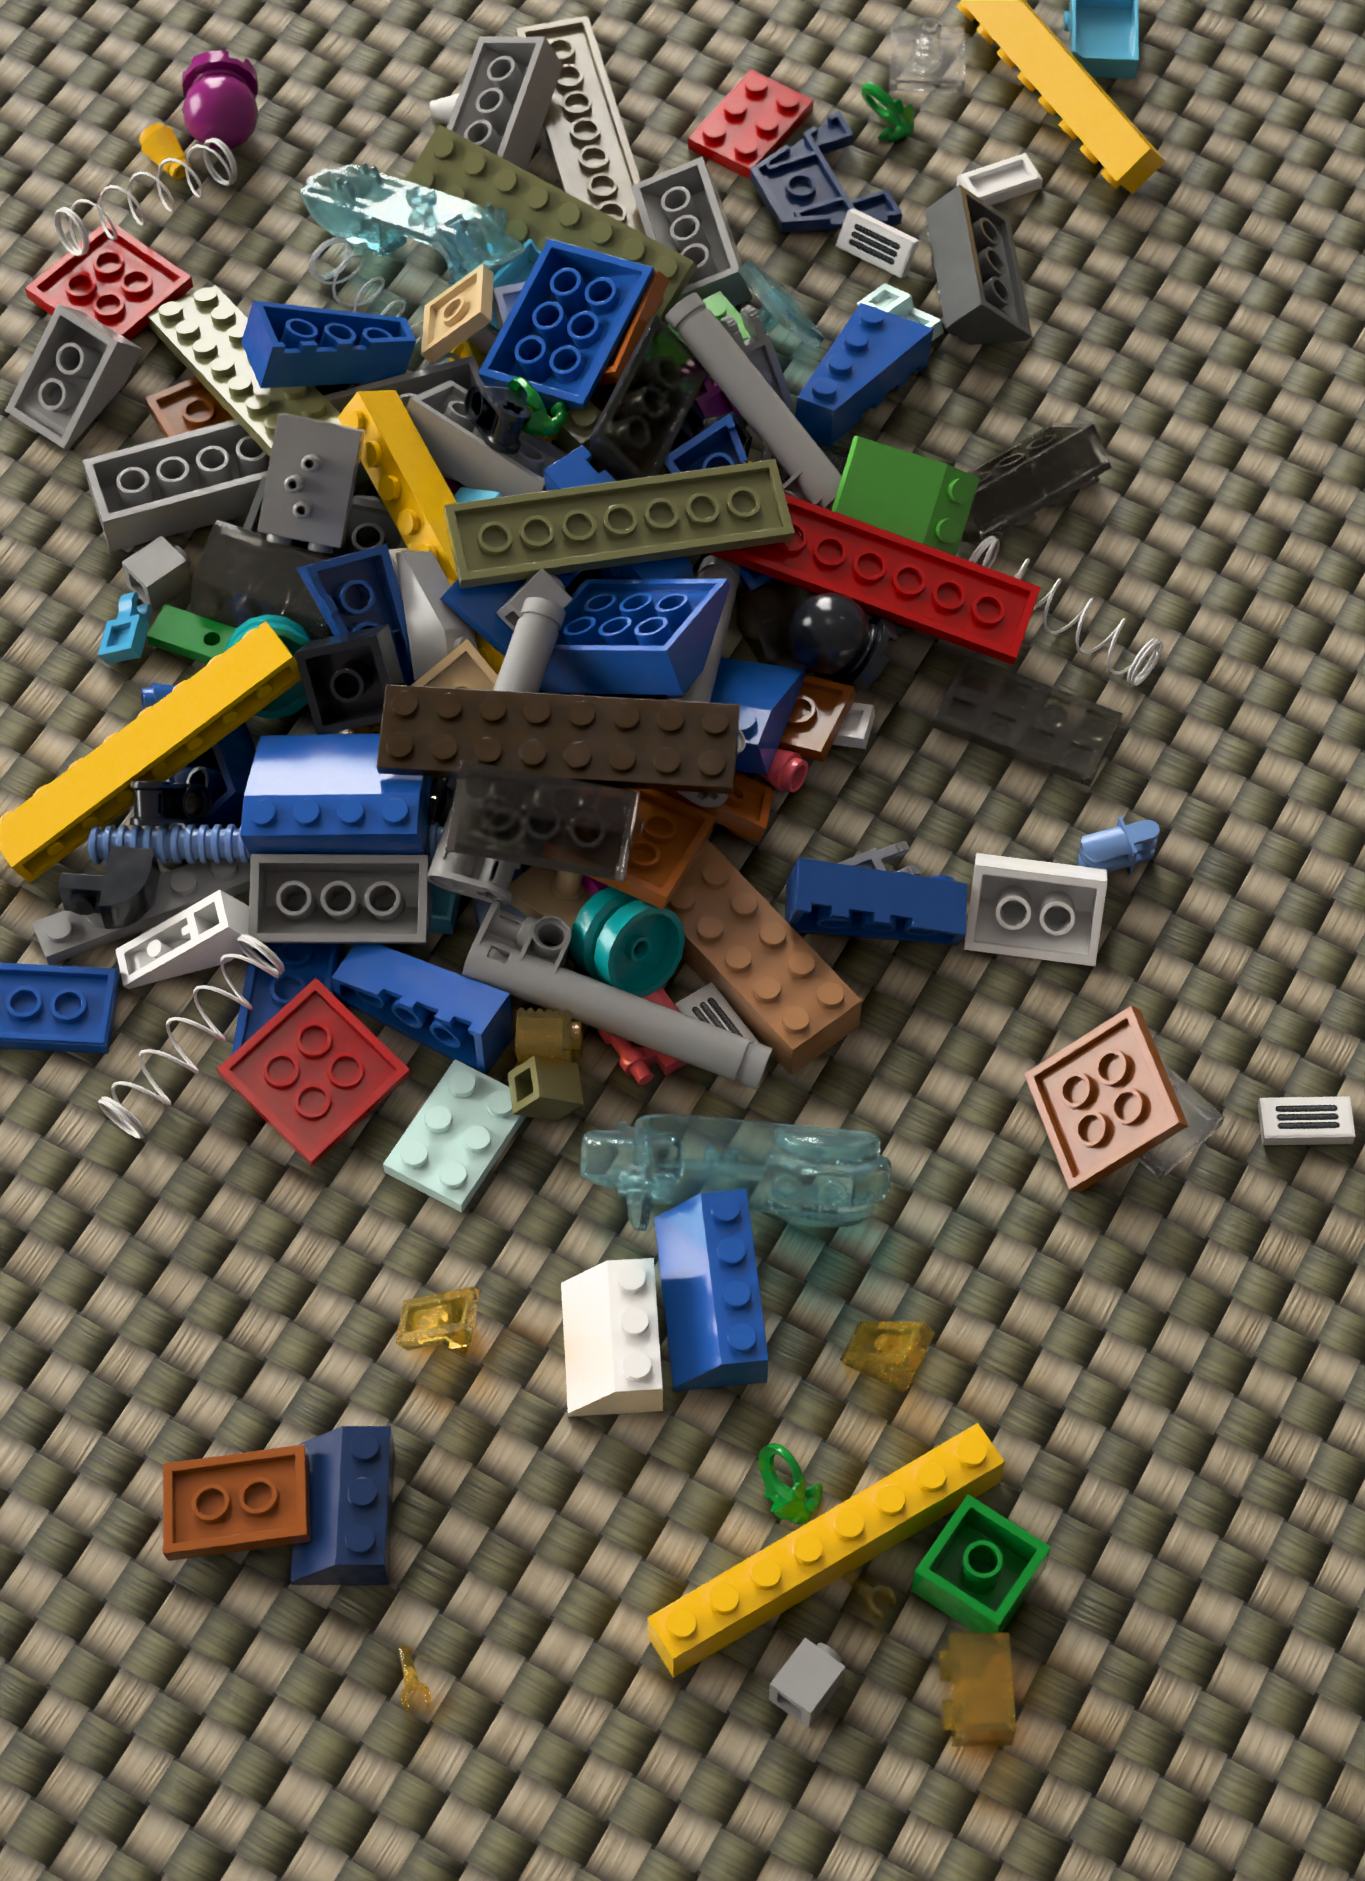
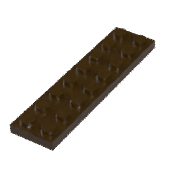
[376,684,740,794]

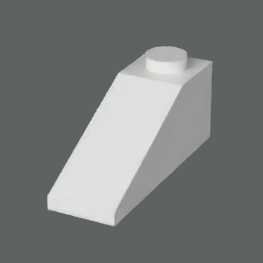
[115,890,254,989]

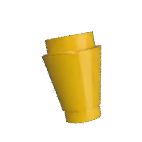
[139,123,191,180]

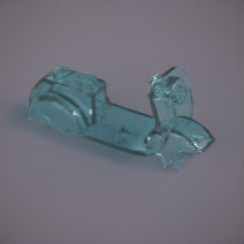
[300,163,525,288]
[580,1114,892,1230]

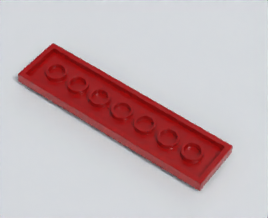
[707,494,1041,665]

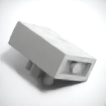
[257,413,365,554]

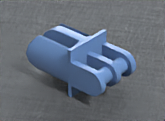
[1077,817,1160,875]

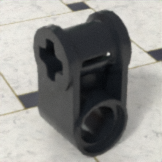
[464,385,532,454]
[130,781,212,826]

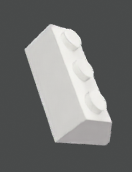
[964,853,1108,966]
[561,1258,663,1417]

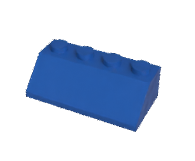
[654,1189,769,1392]

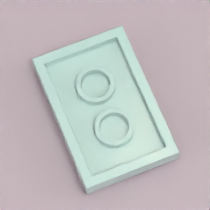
[383,1059,526,1213]

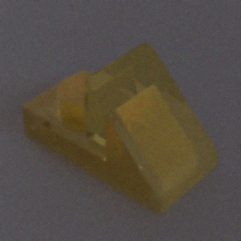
[396,1286,480,1357]
[840,1321,935,1392]

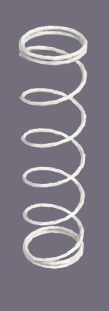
[54,137,237,257]
[309,237,459,373]
[969,536,1163,686]
[98,934,285,1139]

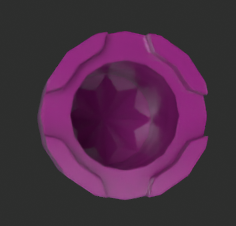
[182,50,259,150]

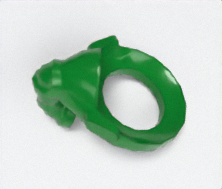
[861,82,915,143]
[508,377,568,437]
[758,1443,823,1525]

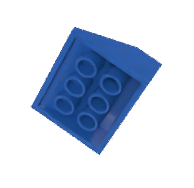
[478,239,655,409]
[539,578,730,697]
[607,657,806,776]
[240,734,431,856]

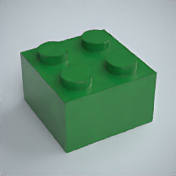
[911,1494,1051,1645]

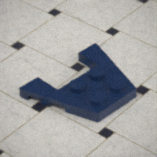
[750,111,902,233]

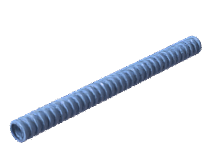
[88,821,559,864]

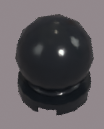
[788,592,897,691]

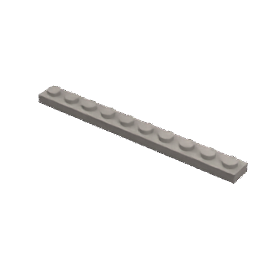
[32,777,453,965]

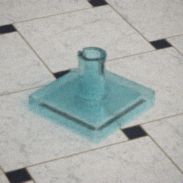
[738,260,825,349]

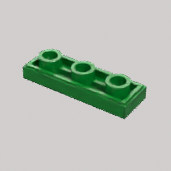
[146,604,236,664]

